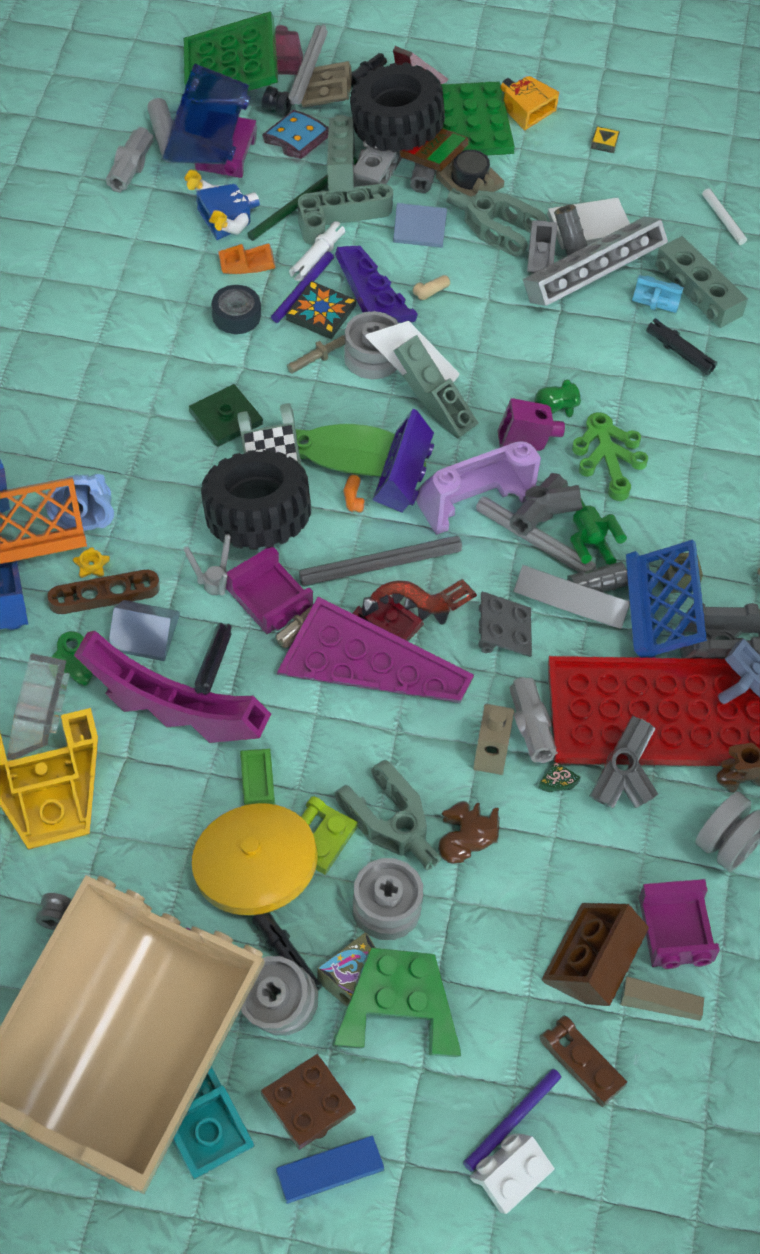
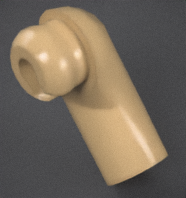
[413,275,450,300]

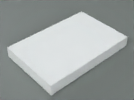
[547,198,630,250]

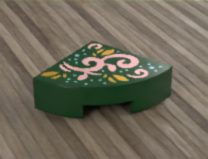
[538,762,581,792]

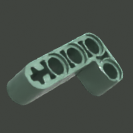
[298,184,393,245]

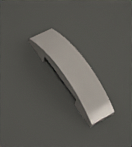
[513,565,630,629]

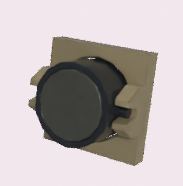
[436,150,504,197]

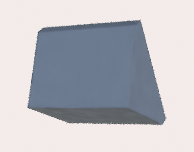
[393,203,447,248]
[109,600,180,661]

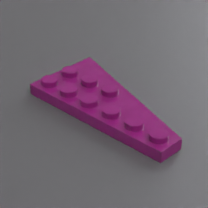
[277,597,474,703]

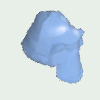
[45,474,114,531]

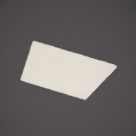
[366,321,460,382]

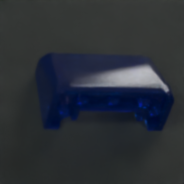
[162,63,251,164]

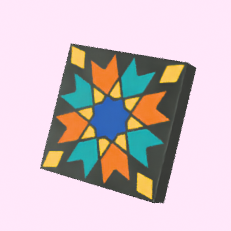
[286,281,356,339]

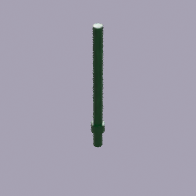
[247,156,358,241]

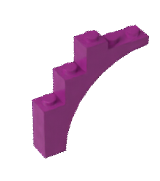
[74,631,271,743]

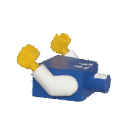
[184,169,260,240]

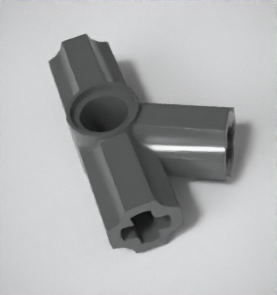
[509,473,582,536]
[589,716,658,809]

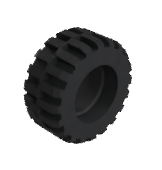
[350,63,445,152]
[201,450,312,550]

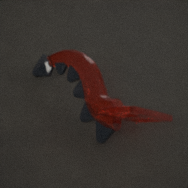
[362,579,477,625]

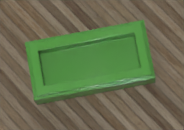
[240,748,275,805]

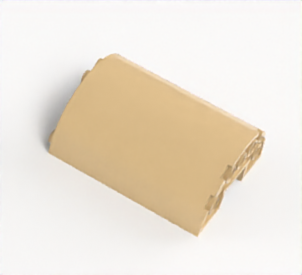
[0,875,265,1194]

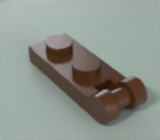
[539,1015,627,1107]

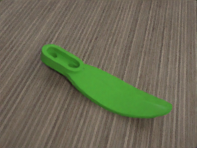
[296,424,426,476]

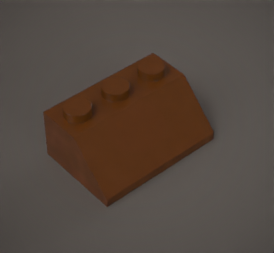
[541,903,649,1006]

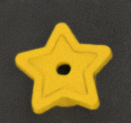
[73,547,110,578]

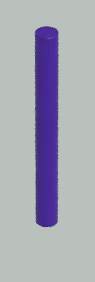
[271,251,334,323]
[463,1069,562,1172]

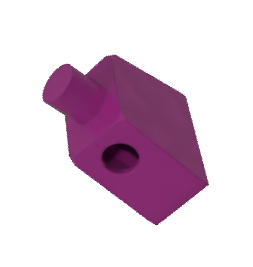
[497,398,565,451]

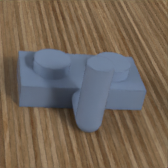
[718,638,760,704]

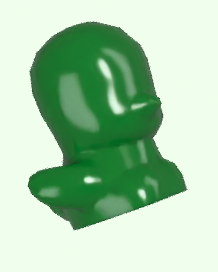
[535,379,581,417]

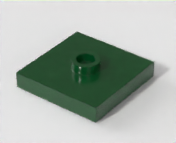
[189,384,263,447]

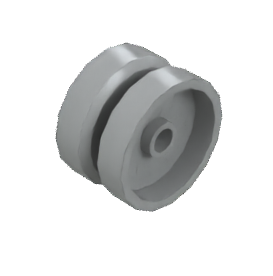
[344,311,399,380]
[695,792,760,872]
[353,858,423,940]
[241,956,318,1036]

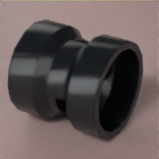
[261,86,292,116]

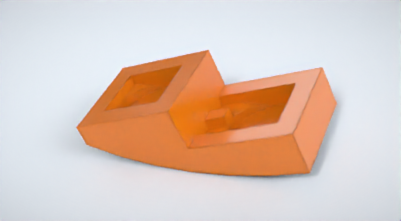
[218,243,276,274]

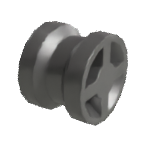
[36,893,71,930]

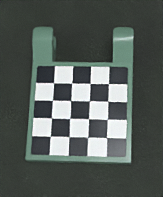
[237,403,301,465]

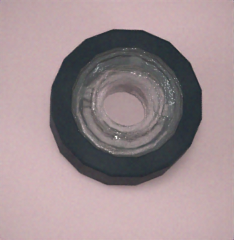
[211,284,261,334]

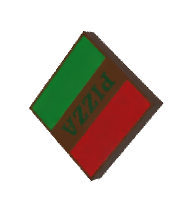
[400,128,468,172]

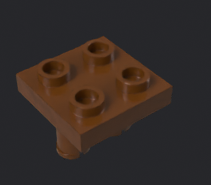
[261,1053,356,1150]

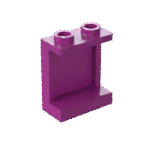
[194,112,257,178]
[226,547,313,634]
[639,879,720,969]

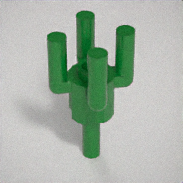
[570,498,627,565]

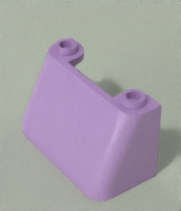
[416,441,541,535]

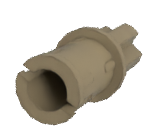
[275,602,315,649]

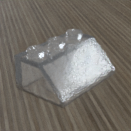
[7,653,70,760]

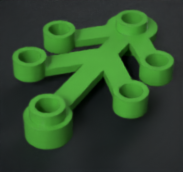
[572,412,648,501]

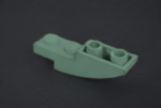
[393,335,479,438]

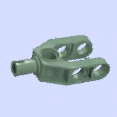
[447,188,547,257]
[334,760,441,870]

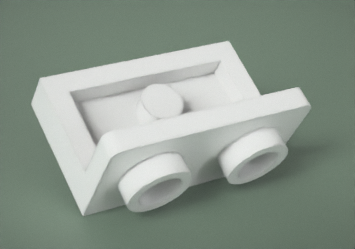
[470,1133,555,1214]

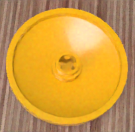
[192,803,318,915]

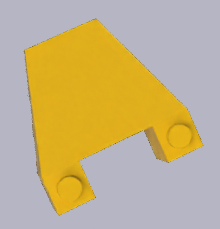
[0,708,98,850]

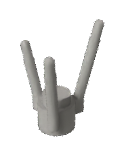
[184,534,231,595]

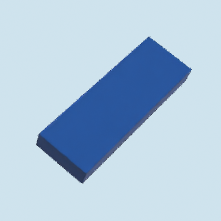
[276,1135,384,1204]

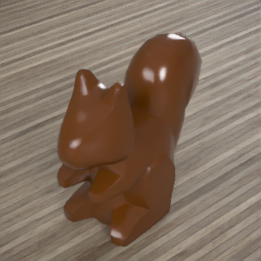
[716,743,760,793]
[438,801,500,864]

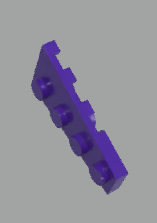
[335,245,418,323]

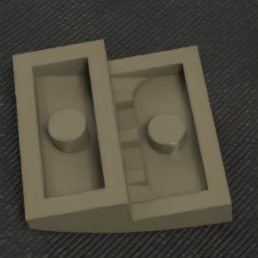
[301,61,352,108]

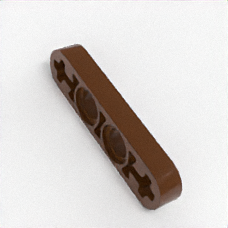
[48,569,160,614]

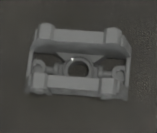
[679,603,760,659]

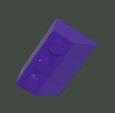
[372,409,434,513]

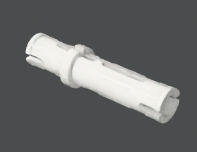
[289,221,345,281]

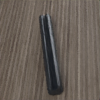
[194,622,232,695]

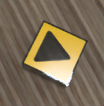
[591,126,620,153]

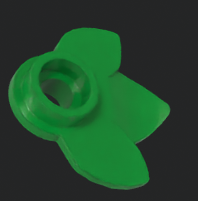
[49,631,93,686]

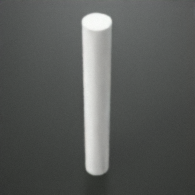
[702,188,747,245]

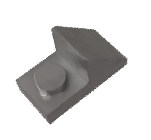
[527,220,558,273]

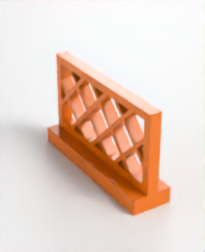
[0,477,87,564]

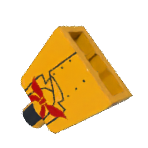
[500,76,559,130]

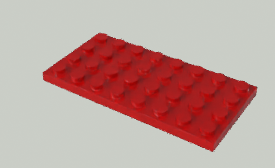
[548,656,760,766]

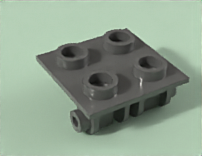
[478,591,532,657]

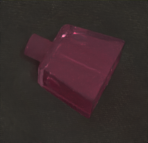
[275,25,303,75]

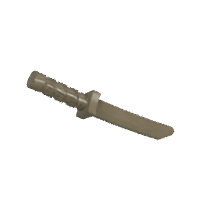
[287,335,345,374]

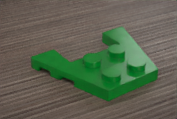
[332,948,461,1057]

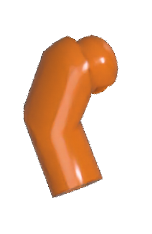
[343,475,365,513]

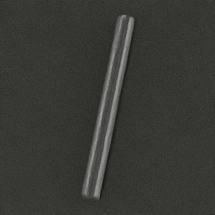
[299,536,462,586]

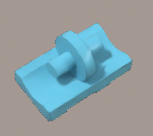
[632,275,684,313]

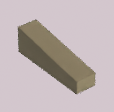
[620,976,705,1021]

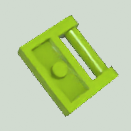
[301,796,358,875]

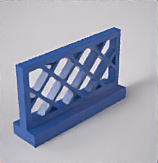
[626,539,707,658]

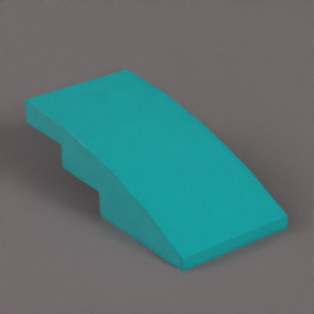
[172,1066,255,1180]

